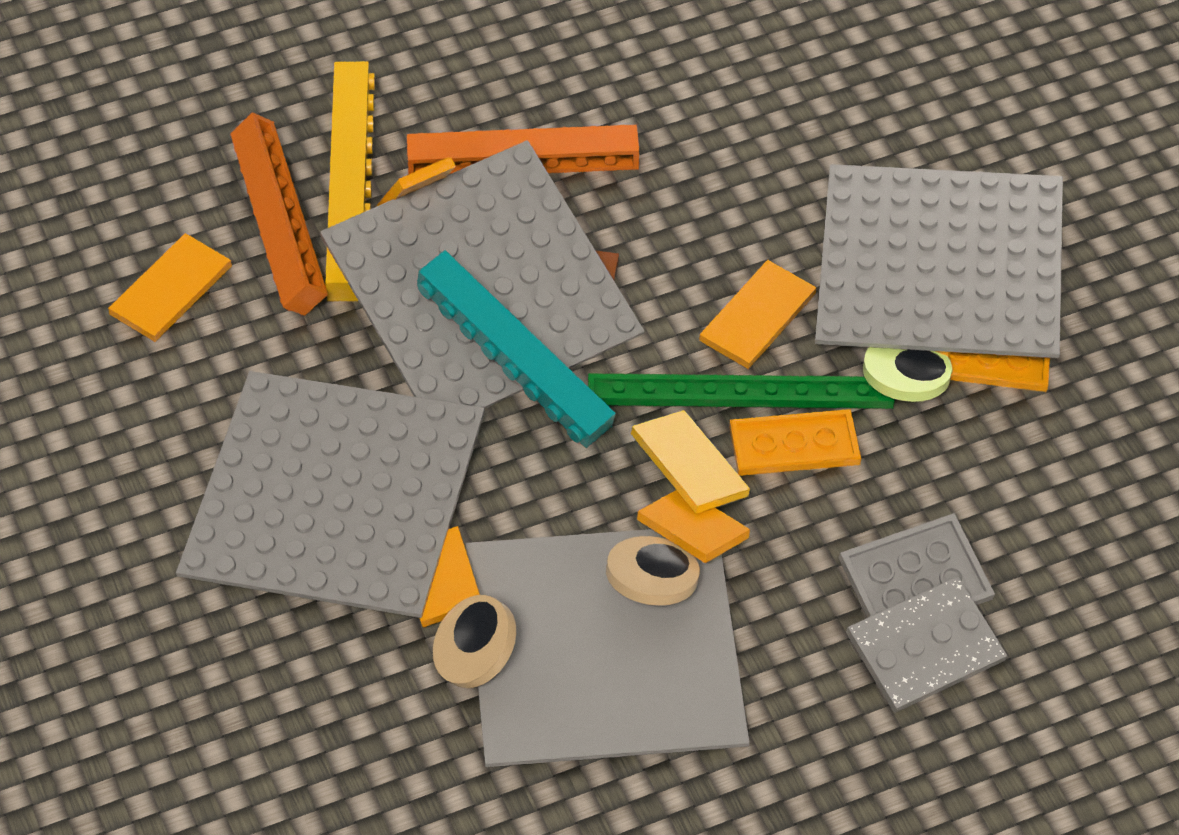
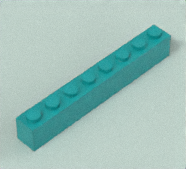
[417,250,616,448]

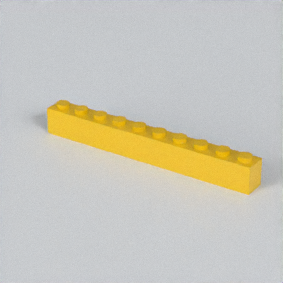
[325,61,375,302]

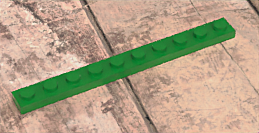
[588,373,894,409]

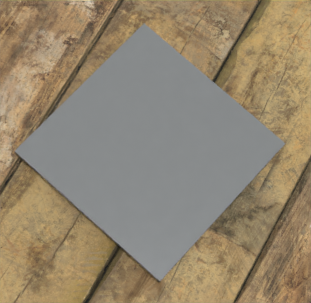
[320,140,645,408]
[815,164,1063,358]
[176,371,485,618]
[466,529,749,767]

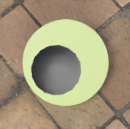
[863,347,952,402]

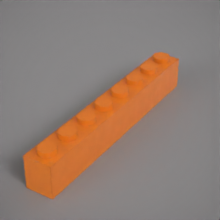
[230,112,328,316]
[407,125,639,175]

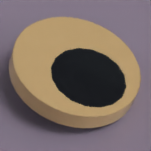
[606,536,700,606]
[433,595,516,688]

